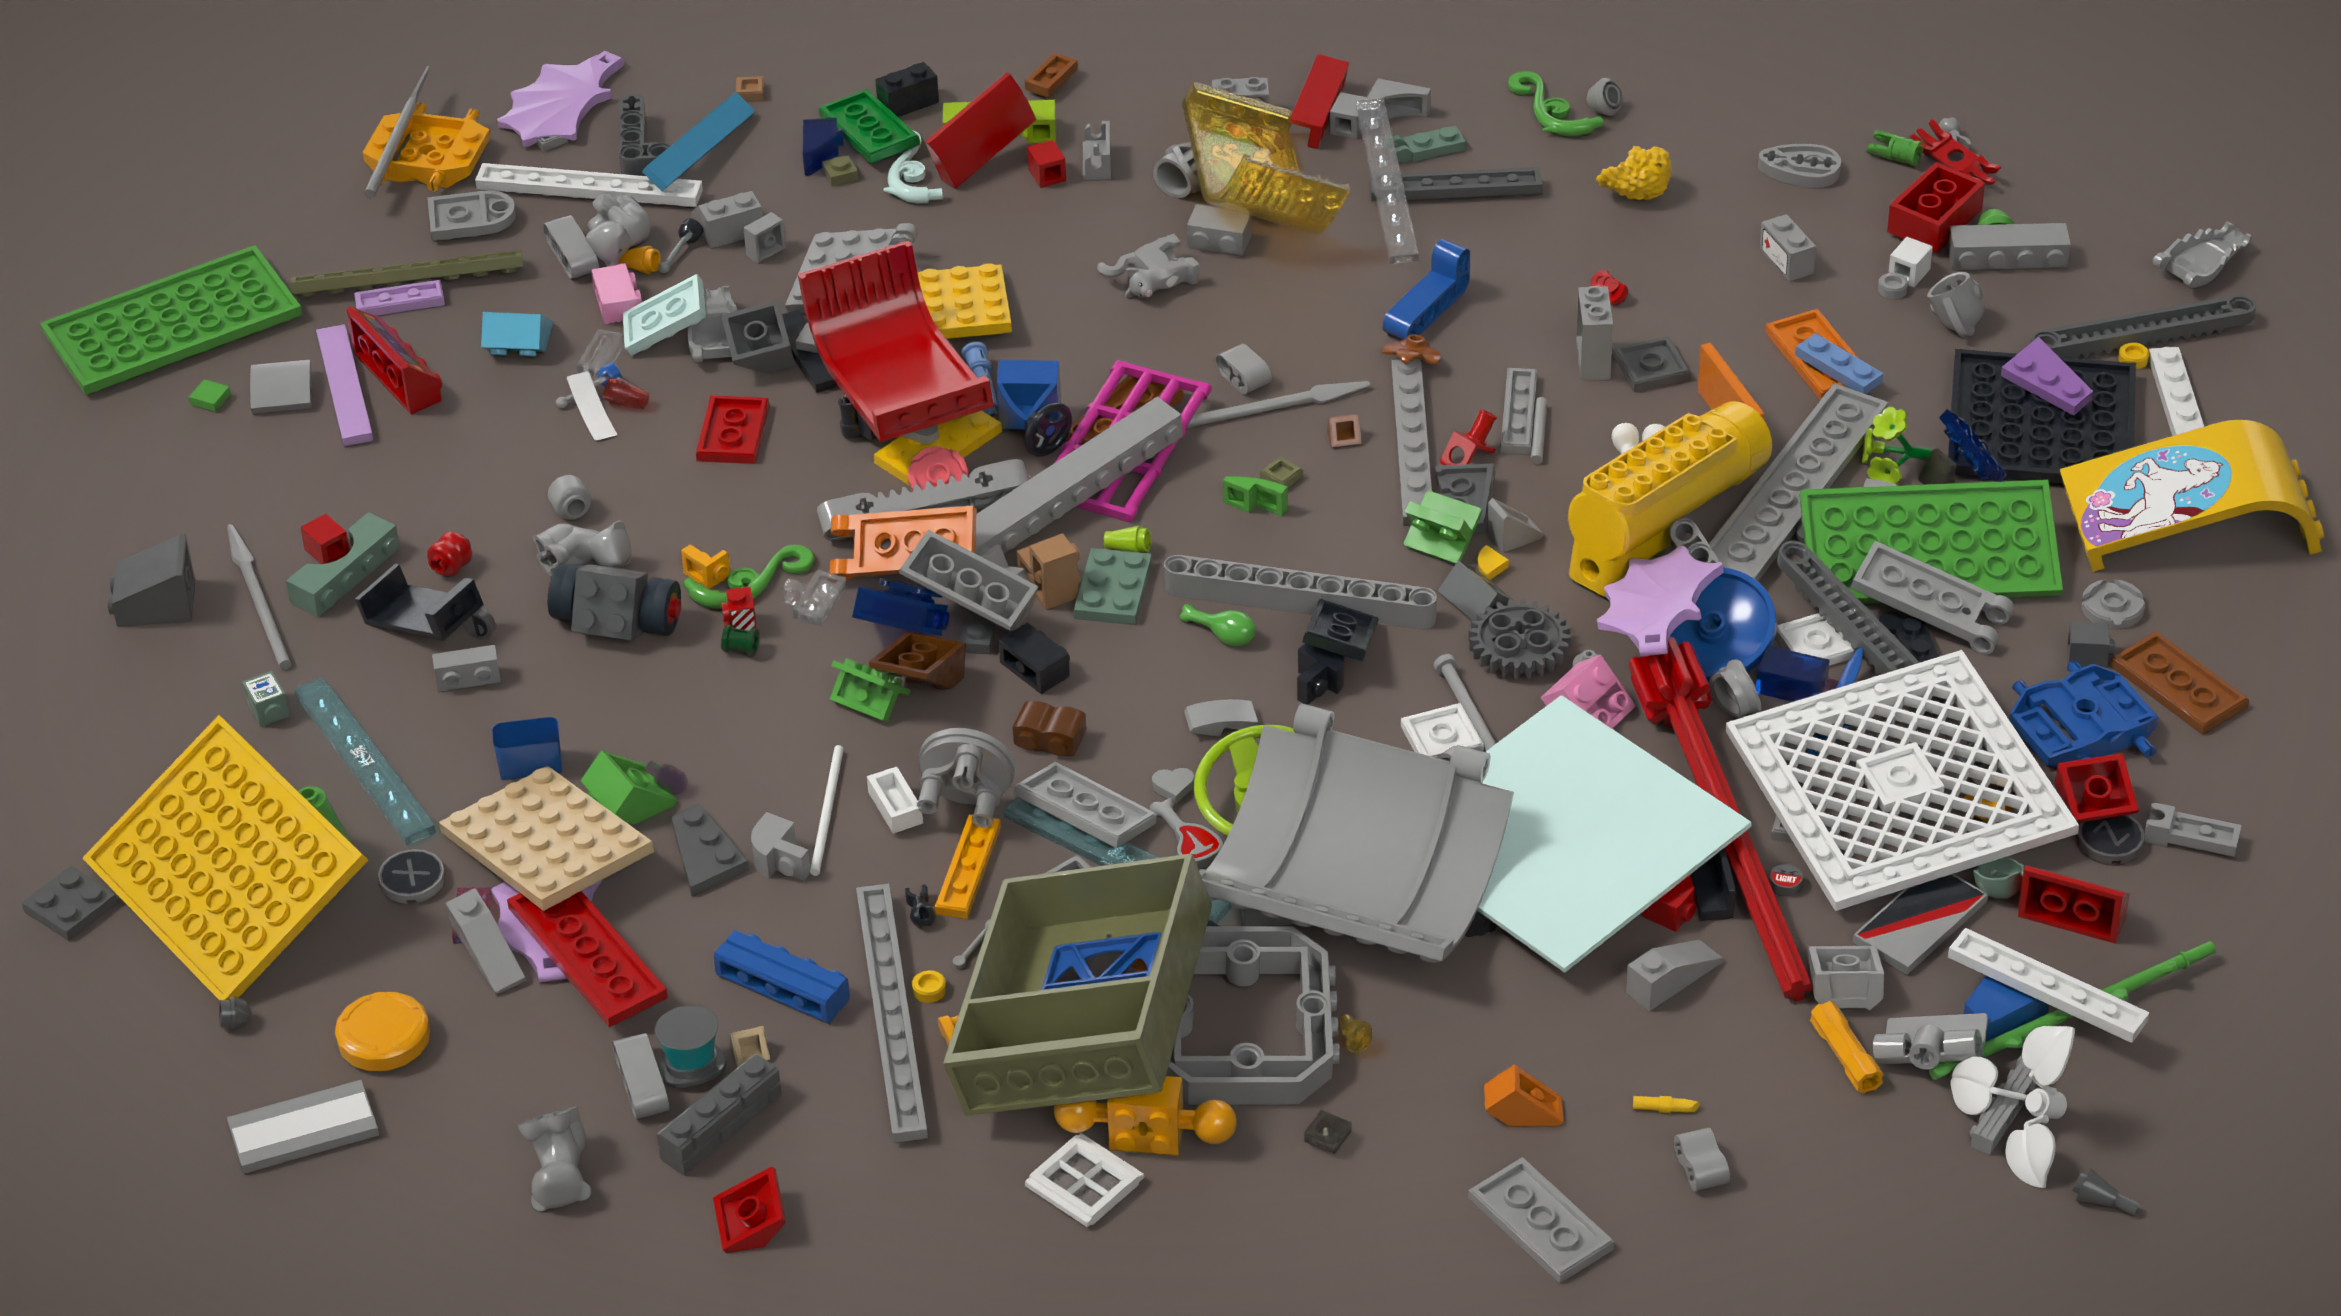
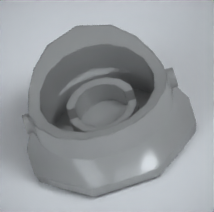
[1709,659,1762,719]

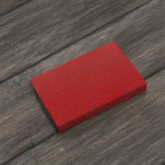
[696,395,770,464]

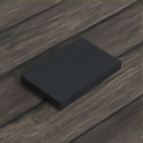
[1302,599,1379,662]

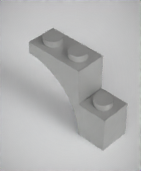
[1330,78,1431,139]

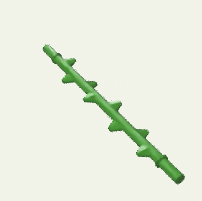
[1929,941,2216,1080]

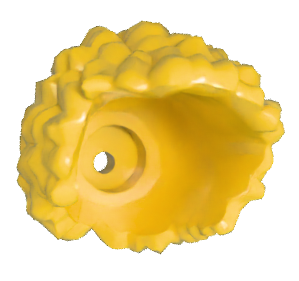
[1596,146,1672,200]

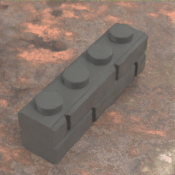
[657,1054,782,1175]

